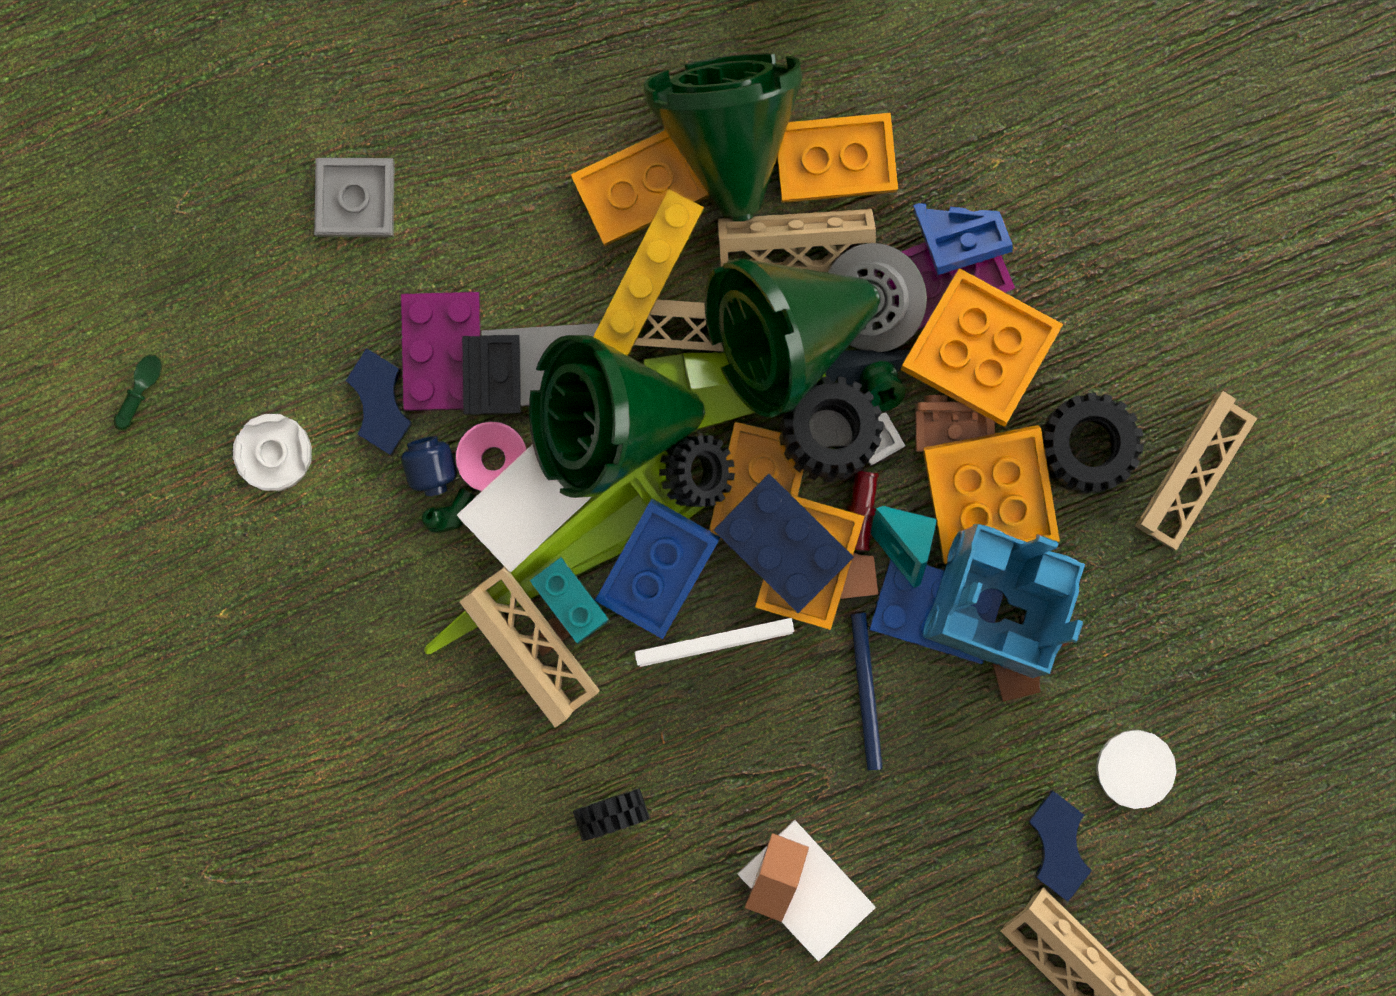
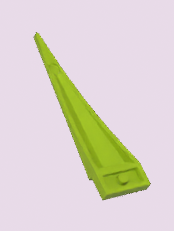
[424,450,705,654]

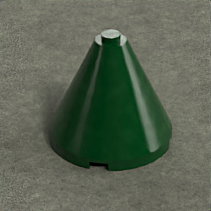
[643,53,802,221]
[704,258,880,417]
[529,335,705,498]

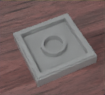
[314,158,395,237]

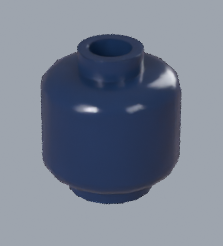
[401,436,457,496]

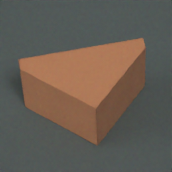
[745,833,809,922]

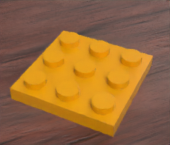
[901,268,1063,427]
[923,425,1060,564]

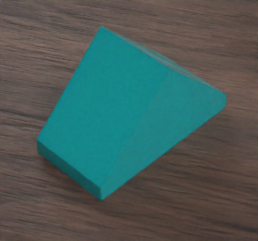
[871,506,937,588]

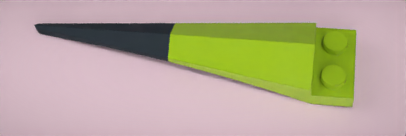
[642,350,911,432]

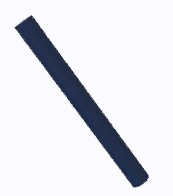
[850,613,883,771]

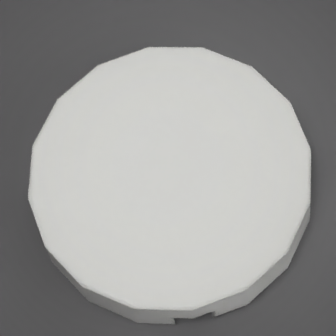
[233,414,312,491]
[1096,730,1176,809]

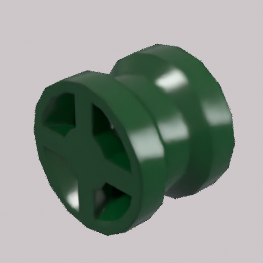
[860,361,906,411]

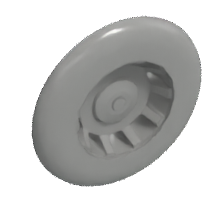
[828,243,927,352]

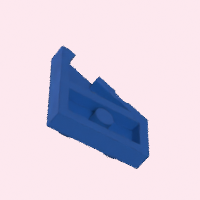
[913,203,1013,275]

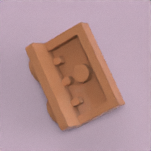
[915,395,995,453]

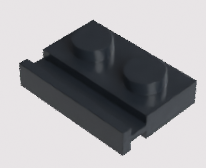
[462,335,521,415]

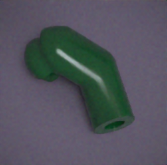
[422,488,476,533]

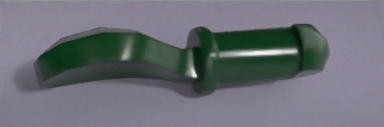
[114,354,162,430]

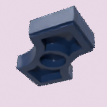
[346,348,413,456]
[1028,790,1092,902]

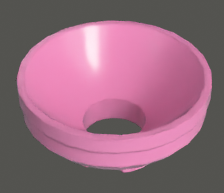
[456,422,527,492]

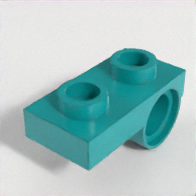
[530,557,609,644]

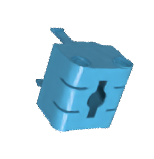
[923,524,1085,678]

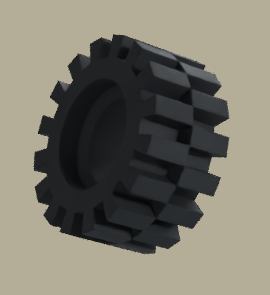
[659,435,735,507]
[573,788,650,841]

